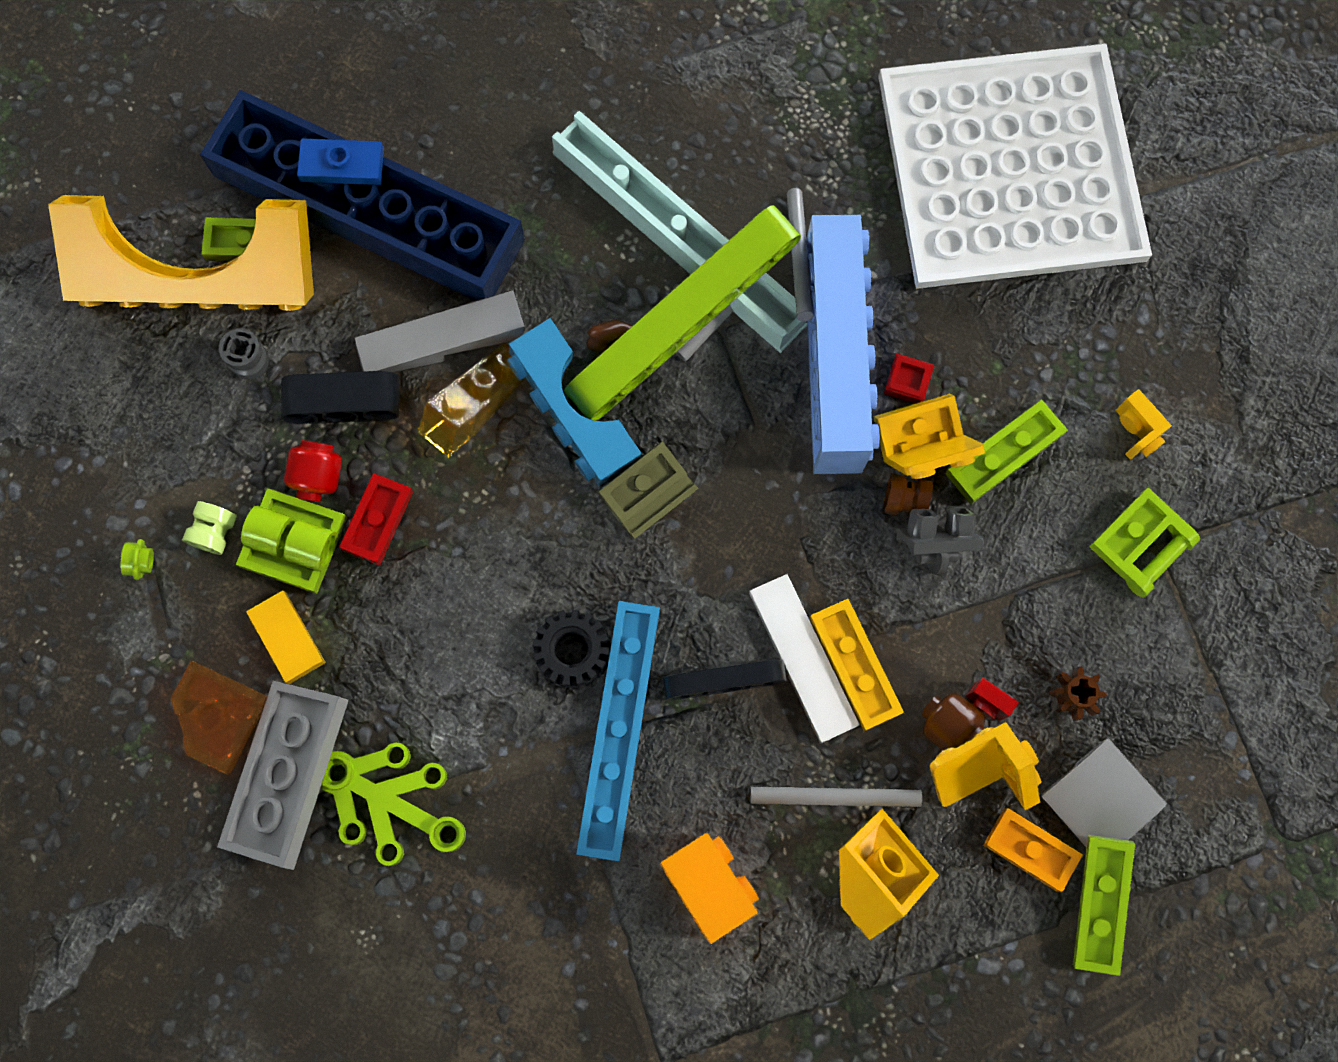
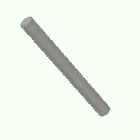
[787,188,813,321]
[750,787,922,807]

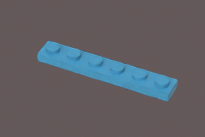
[576,601,660,862]

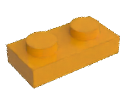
[983,808,1083,892]

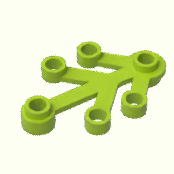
[321,742,466,866]

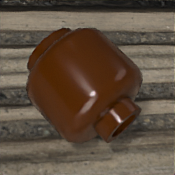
[922,693,986,751]

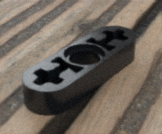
[663,659,787,700]

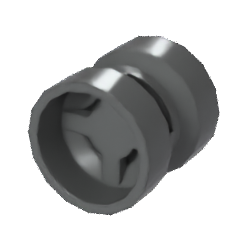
[218,328,269,380]

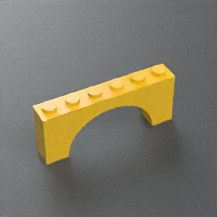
[48,195,314,311]

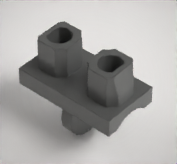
[896,506,984,575]

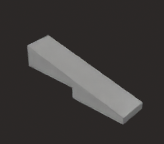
[355,290,524,372]

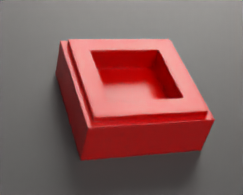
[883,353,934,404]

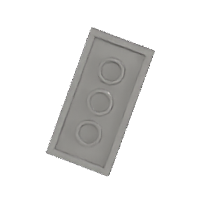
[217,681,349,870]

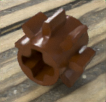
[1049,666,1107,721]

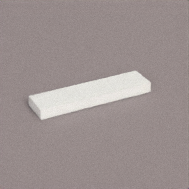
[749,574,860,744]

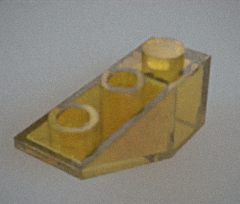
[418,342,526,457]

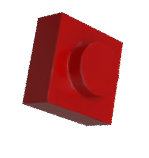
[965,678,1019,721]

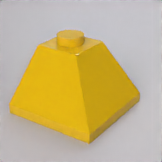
[839,809,939,940]

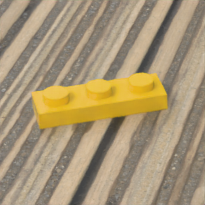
[809,599,904,732]

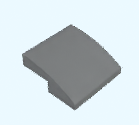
[1041,737,1167,848]

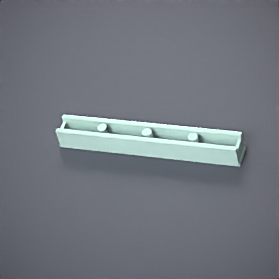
[552,111,807,353]

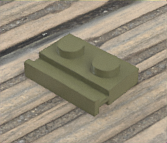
[597,442,698,539]

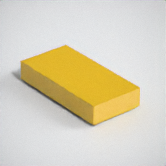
[246,591,326,684]

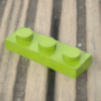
[945,400,1068,505]
[1073,835,1135,976]

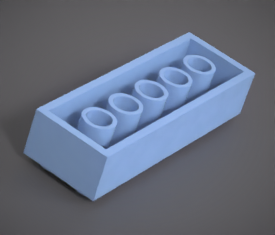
[806,215,879,474]

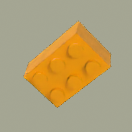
[660,832,759,944]

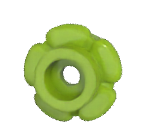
[121,539,154,580]

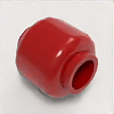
[284,440,342,502]

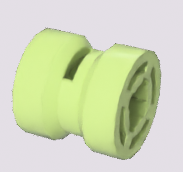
[182,501,237,555]

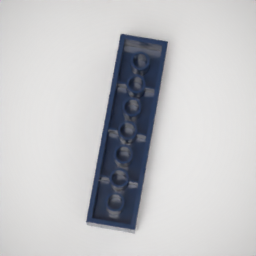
[200,90,525,301]

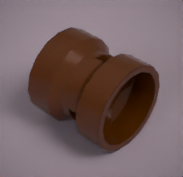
[883,473,933,515]

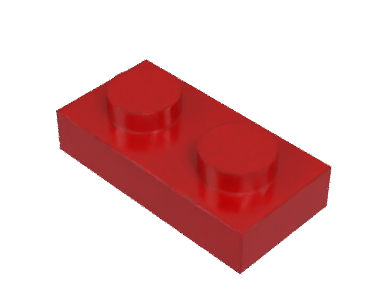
[339,473,413,566]

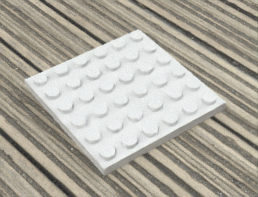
[879,44,1152,289]

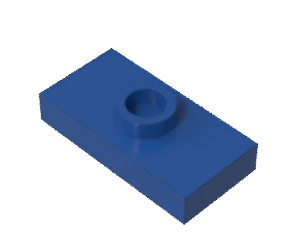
[297,138,384,185]

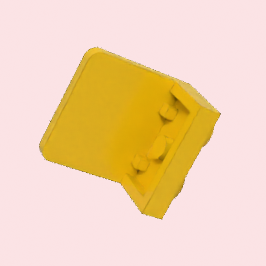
[873,394,985,479]
[930,722,1042,810]

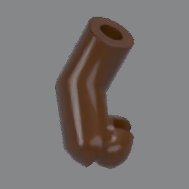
[586,319,633,353]

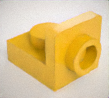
[1115,389,1172,460]

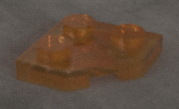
[170,660,268,775]

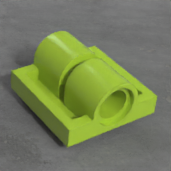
[236,488,347,594]

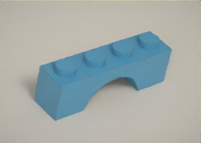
[507,318,642,486]

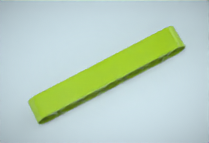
[564,205,802,421]

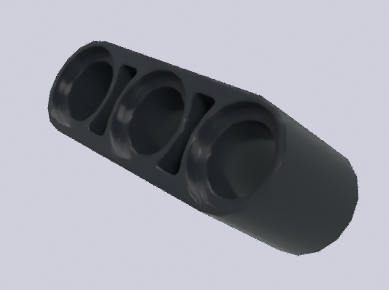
[281,371,399,424]

